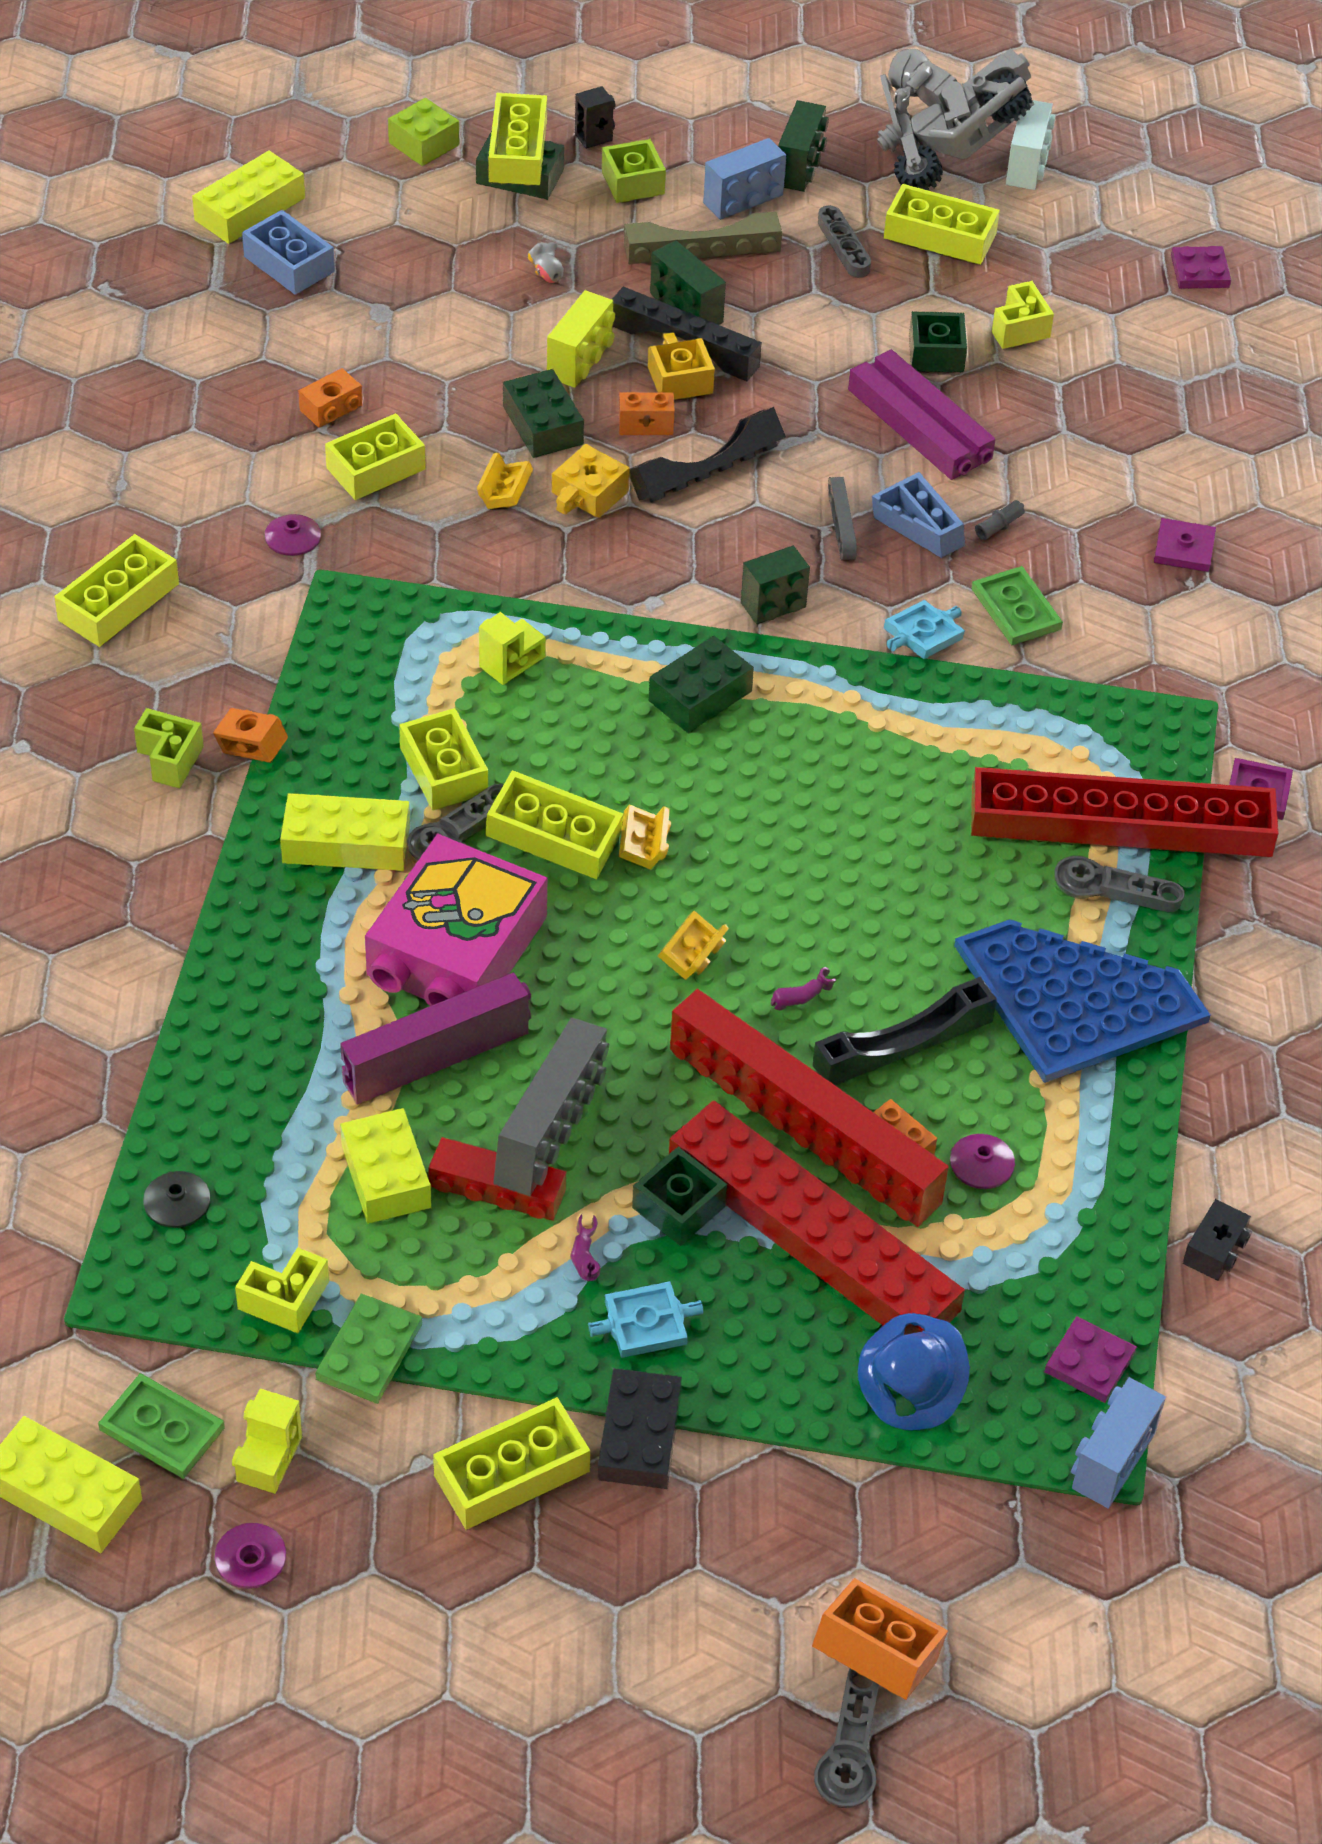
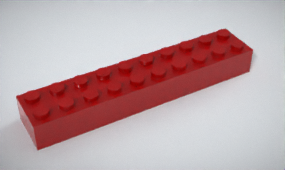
[971,767,1279,857]
[670,988,949,1227]
[669,1100,965,1335]

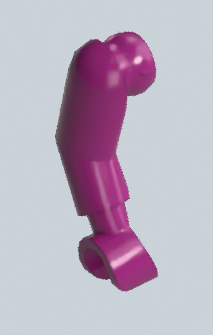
[771,967,836,1011]
[570,1214,600,1282]

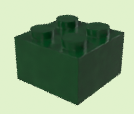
[909,311,967,373]
[741,545,810,625]
[632,1146,727,1246]

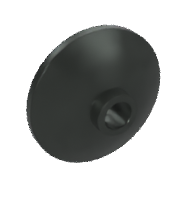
[143,1171,210,1228]

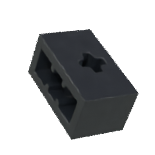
[575,86,616,149]
[1182,1199,1252,1281]

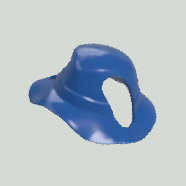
[858,1313,970,1430]

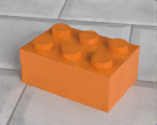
[812,1578,948,1700]

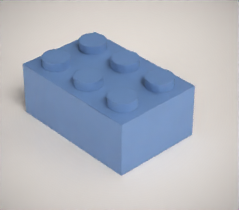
[703,138,786,220]
[242,210,335,295]
[1071,1377,1166,1509]

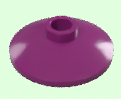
[265,514,321,556]
[950,1134,1015,1189]
[214,1523,286,1589]

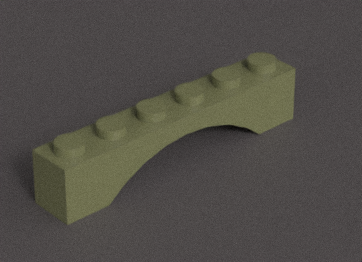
[624,212,782,264]

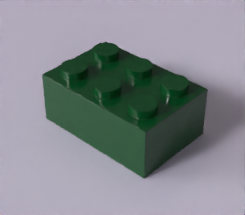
[778,100,829,192]
[476,131,564,200]
[650,240,726,325]
[503,369,584,458]
[649,636,754,733]

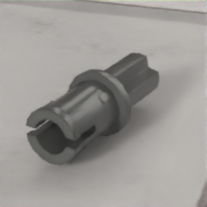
[975,500,1025,541]

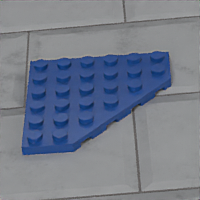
[954,919,1211,1083]

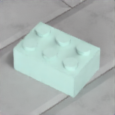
[1006,100,1056,190]

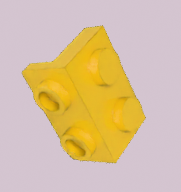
[477,453,533,509]
[619,804,671,870]
[658,911,729,980]

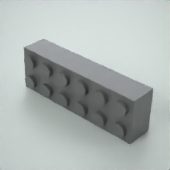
[493,1017,610,1196]

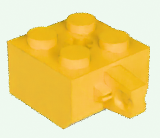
[648,333,715,400]
[552,444,630,518]

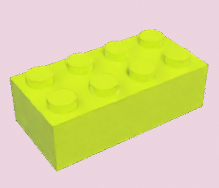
[488,93,547,185]
[192,150,305,244]
[884,184,1000,265]
[54,534,179,647]
[486,770,623,880]
[280,793,410,871]
[433,1397,590,1530]
[0,1416,142,1553]

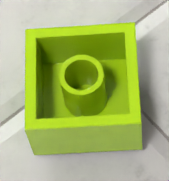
[388,97,460,166]
[602,139,666,203]

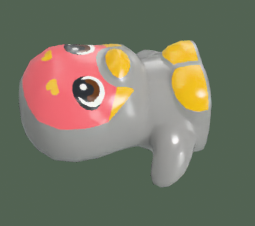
[527,242,564,283]

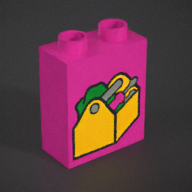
[365,834,547,1006]

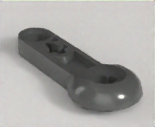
[407,784,503,861]
[1054,856,1184,912]
[814,1668,879,1808]

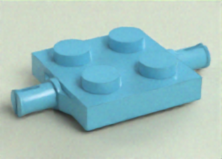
[883,600,965,659]
[588,1281,703,1358]

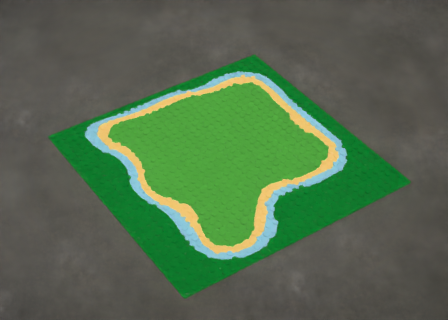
[64,569,1218,1506]

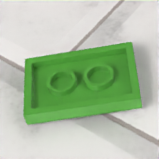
[972,566,1063,646]
[315,1293,422,1404]
[98,1373,225,1479]

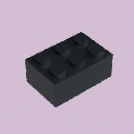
[598,1368,682,1489]

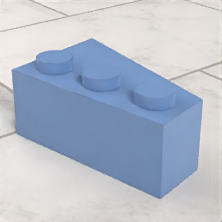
[872,472,965,558]

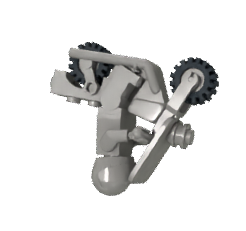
[877,48,1034,191]

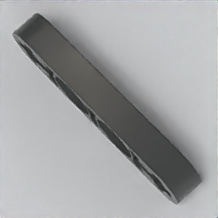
[818,205,871,278]
[828,477,857,561]

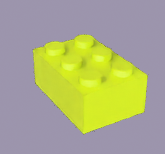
[547,290,615,388]
[325,413,426,500]
[399,708,488,811]
[340,1108,431,1224]

